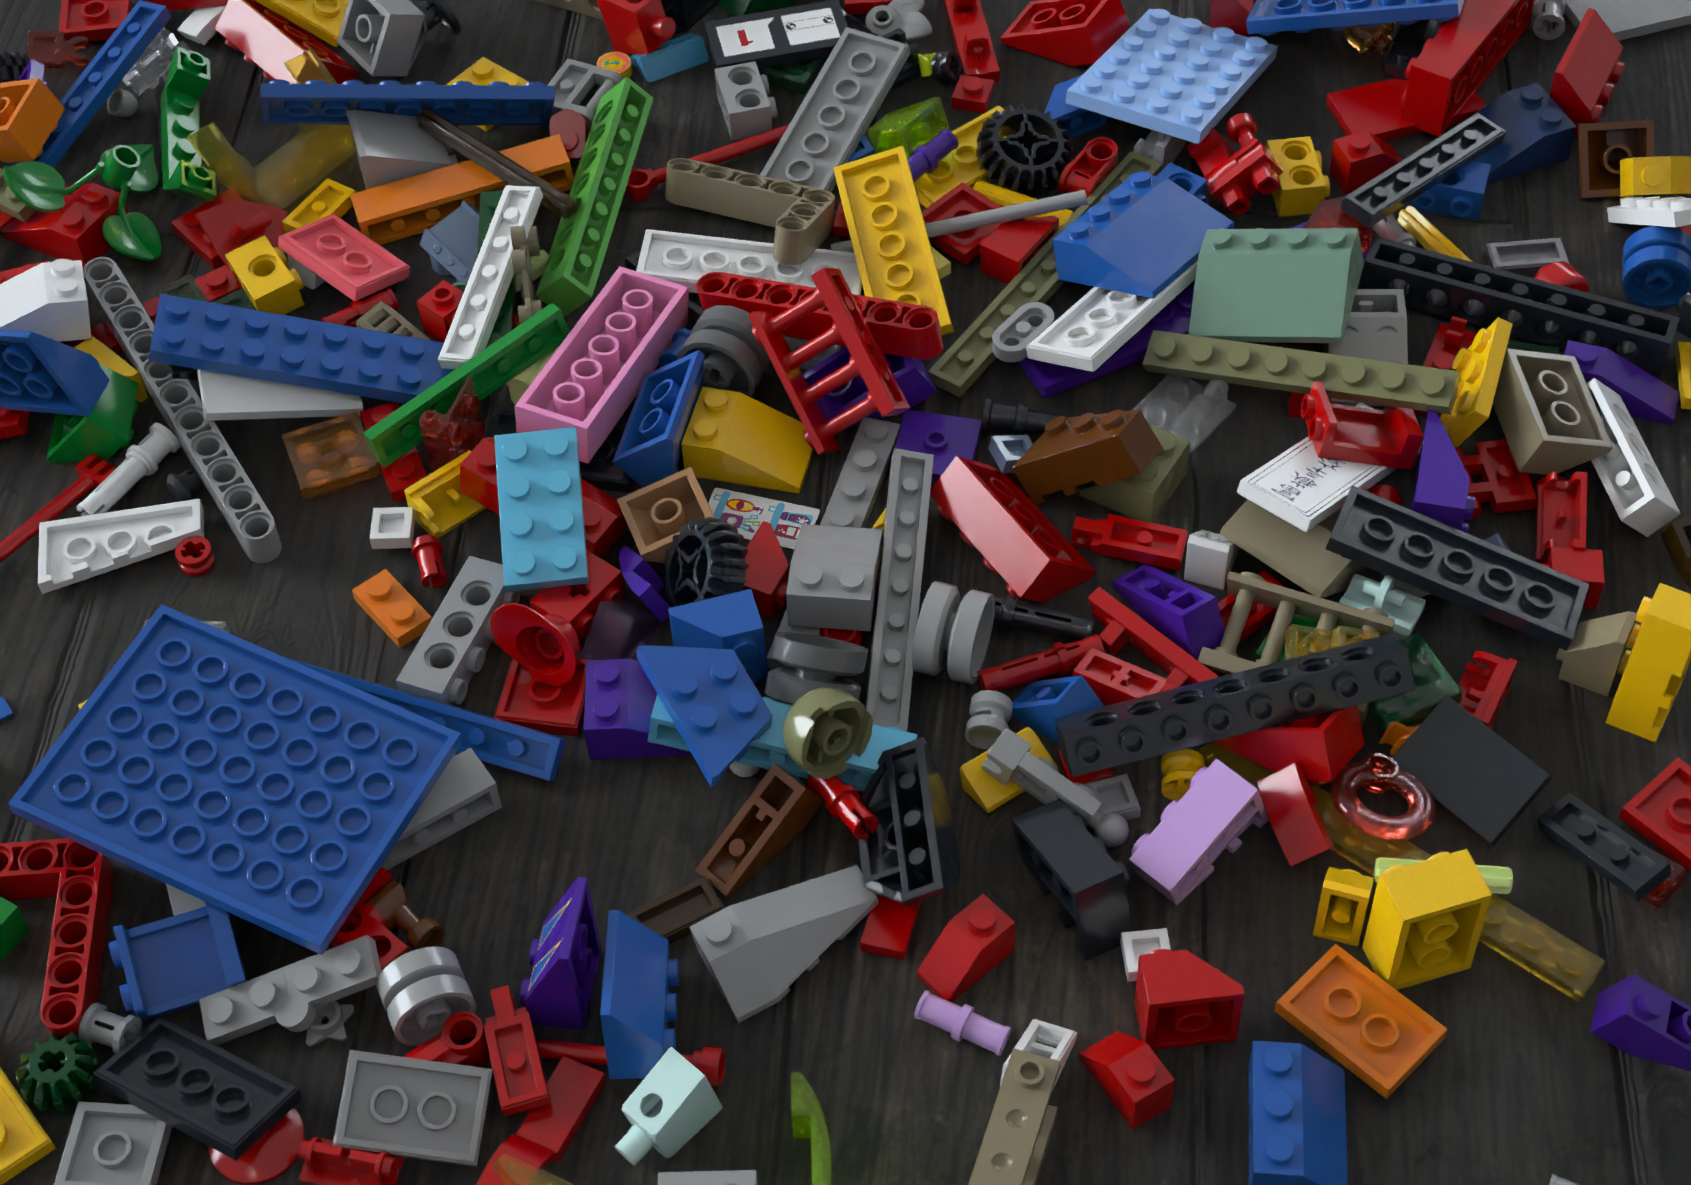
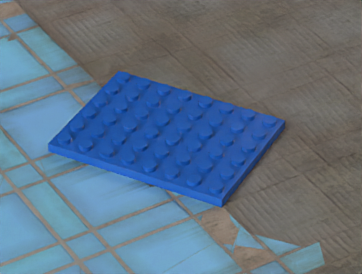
[8,604,462,955]

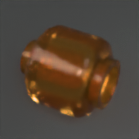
[1343,22,1395,56]

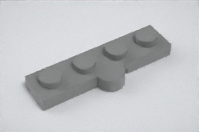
[199,935,382,1046]

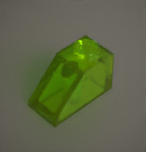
[867,97,950,159]

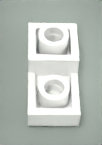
[178,6,226,45]

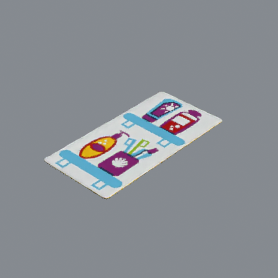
[708,488,820,549]

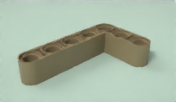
[665,158,835,265]

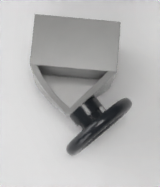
[337,0,461,76]

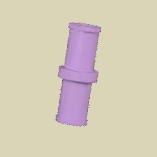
[914,990,1011,1056]

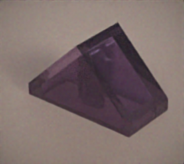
[580,599,661,660]

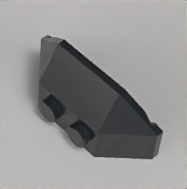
[858,737,961,906]

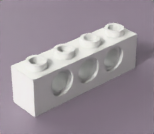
[1587,378,1681,537]

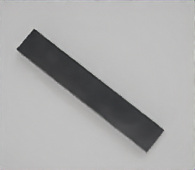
[1340,113,1506,228]

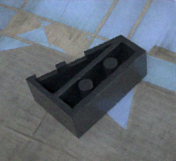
[1012,799,1132,961]

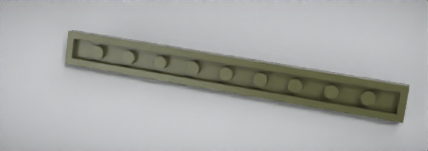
[928,151,1162,397]

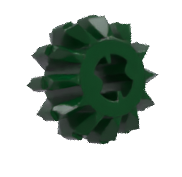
[15,1031,100,1114]

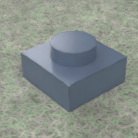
[988,435,1033,474]

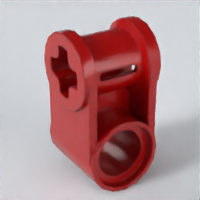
[1058,137,1118,198]

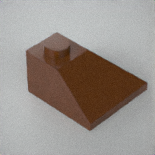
[1578,120,1655,198]

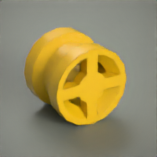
[1161,749,1205,801]

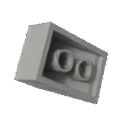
[786,524,883,631]

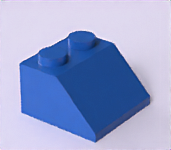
[668,589,768,683]

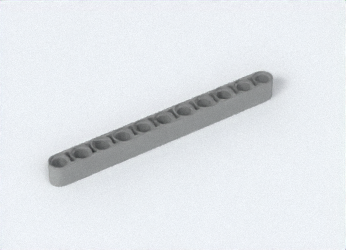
[83,257,282,563]

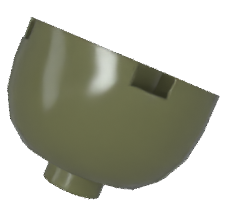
[783,687,873,779]

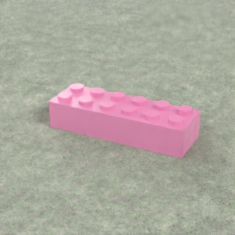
[515,266,688,464]

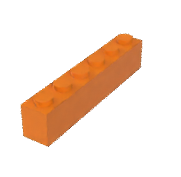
[350,134,574,245]

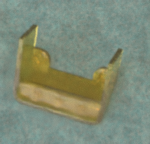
[186,48,356,209]

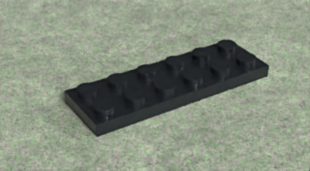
[1325,485,1589,651]

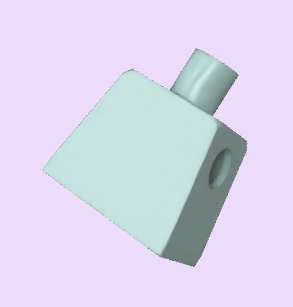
[614,1047,723,1166]

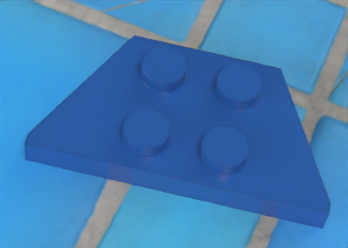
[636,645,773,787]

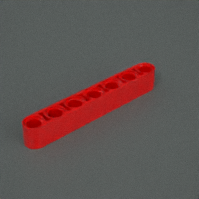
[696,272,944,360]

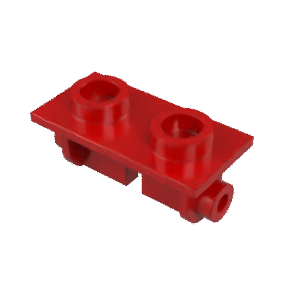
[298,1137,405,1185]

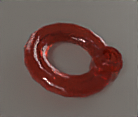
[1330,753,1436,840]

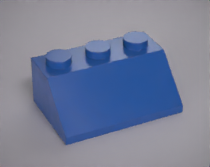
[613,350,704,488]
[600,910,680,1079]
[1248,1041,1348,1185]

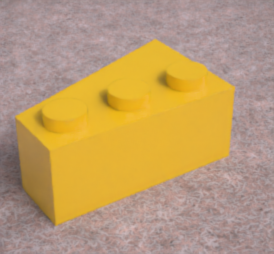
[1605,583,1691,743]

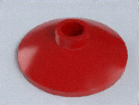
[209,1108,305,1185]

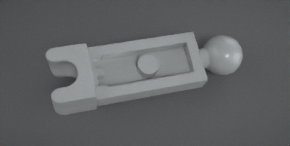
[981,729,1129,848]

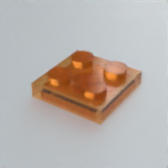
[282,411,380,499]

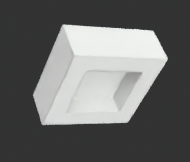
[369,507,416,549]
[1120,928,1171,982]

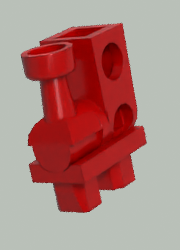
[1187,113,1284,217]

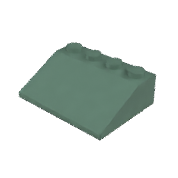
[1188,228,1364,343]

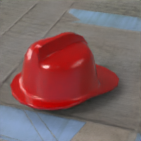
[490,603,581,686]

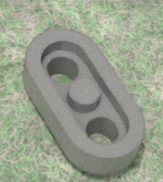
[992,302,1054,362]

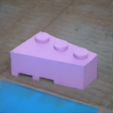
[1129,758,1269,905]

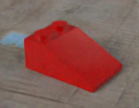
[1000,0,1130,67]
[1,183,129,269]
[1213,705,1364,785]

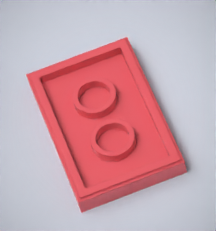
[278,214,410,301]

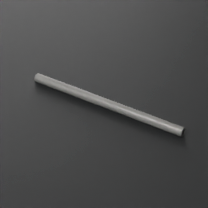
[831,190,1088,253]

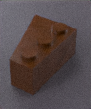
[1012,410,1163,505]

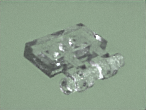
[121,27,191,95]

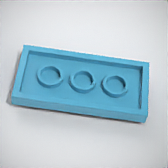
[494,427,589,592]

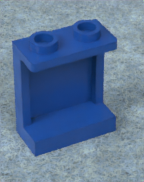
[109,902,248,1022]

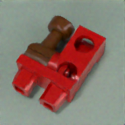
[330,867,445,989]

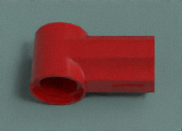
[403,1011,490,1067]

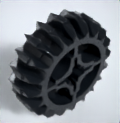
[976,102,1073,196]
[662,517,749,608]

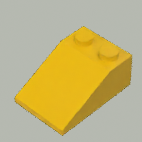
[681,387,814,494]

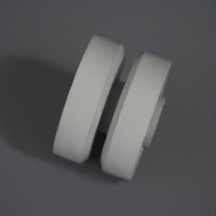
[912,581,995,685]

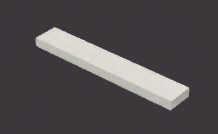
[438,185,543,369]

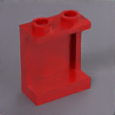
[1300,381,1424,470]

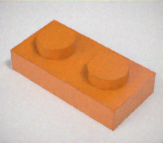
[352,569,432,648]

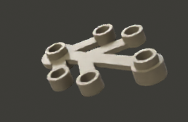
[510,225,543,324]

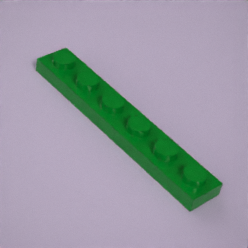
[363,303,570,468]

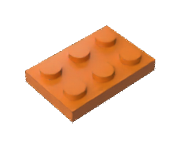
[1275,944,1448,1099]

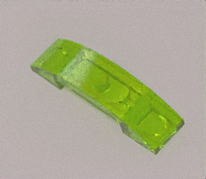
[791,1072,833,1185]

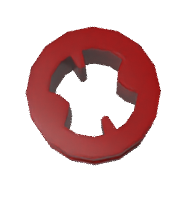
[175,536,216,576]

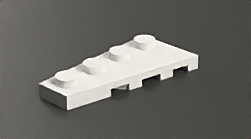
[1607,195,1691,227]
[38,499,204,594]

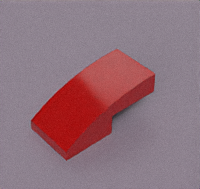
[1257,761,1334,867]

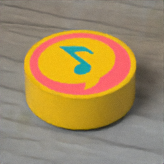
[597,52,632,79]

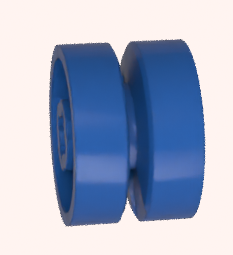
[1622,226,1691,309]

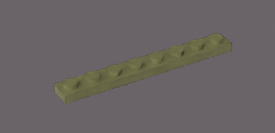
[1143,330,1461,415]

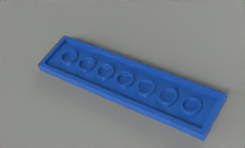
[261,80,555,126]
[149,294,455,404]

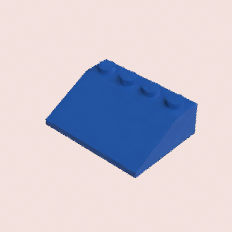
[1052,171,1235,298]
[0,329,110,416]

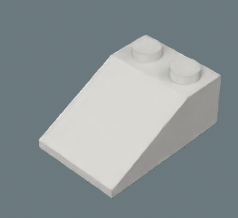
[0,259,91,342]

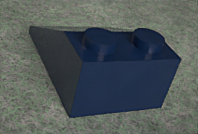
[1460,82,1576,185]

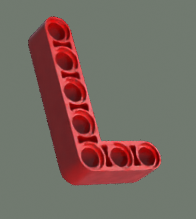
[0,838,114,1040]

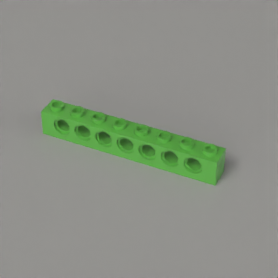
[536,77,653,317]

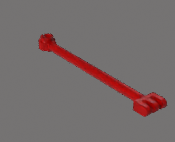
[625,115,876,202]
[0,454,117,563]

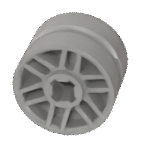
[376,947,476,1046]

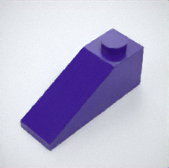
[1564,340,1679,425]
[1112,564,1225,658]

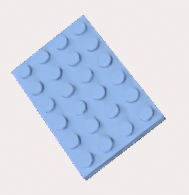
[1065,9,1278,144]

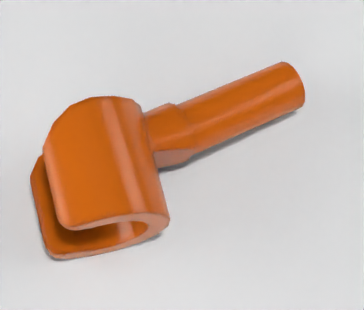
[1379,722,1421,756]

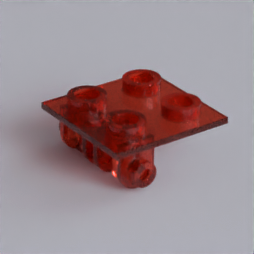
[419,377,485,471]

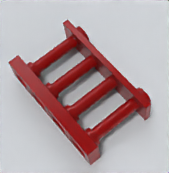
[748,268,910,454]

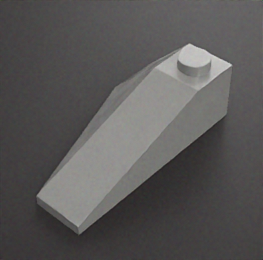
[690,865,879,1023]

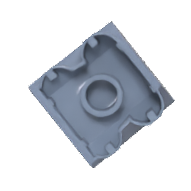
[420,200,480,283]

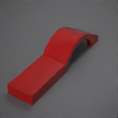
[477,1056,606,1185]

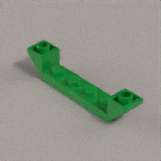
[160,46,216,202]

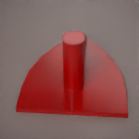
[195,201,288,272]

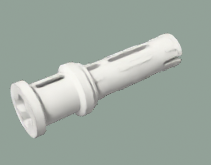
[77,423,180,516]

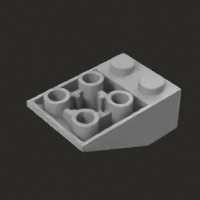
[1323,289,1408,406]

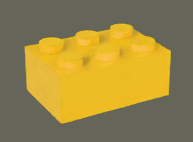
[1362,849,1492,990]

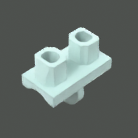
[1339,573,1426,642]

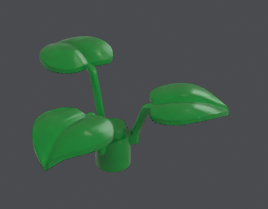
[3,144,161,261]

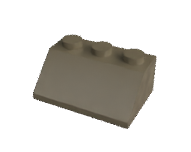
[1493,349,1613,475]
[1219,500,1367,598]

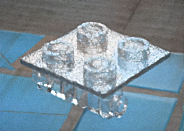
[1133,374,1237,454]

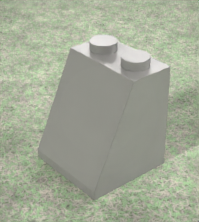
[346,110,458,190]

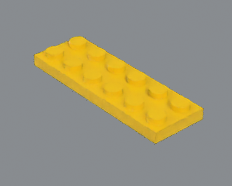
[833,146,954,335]

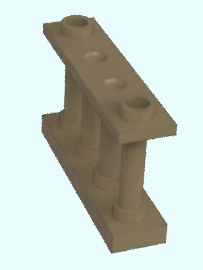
[1198,571,1395,727]
[968,1048,1060,1185]

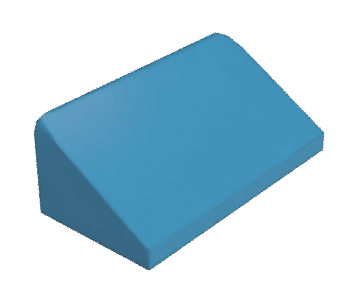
[630,33,709,82]

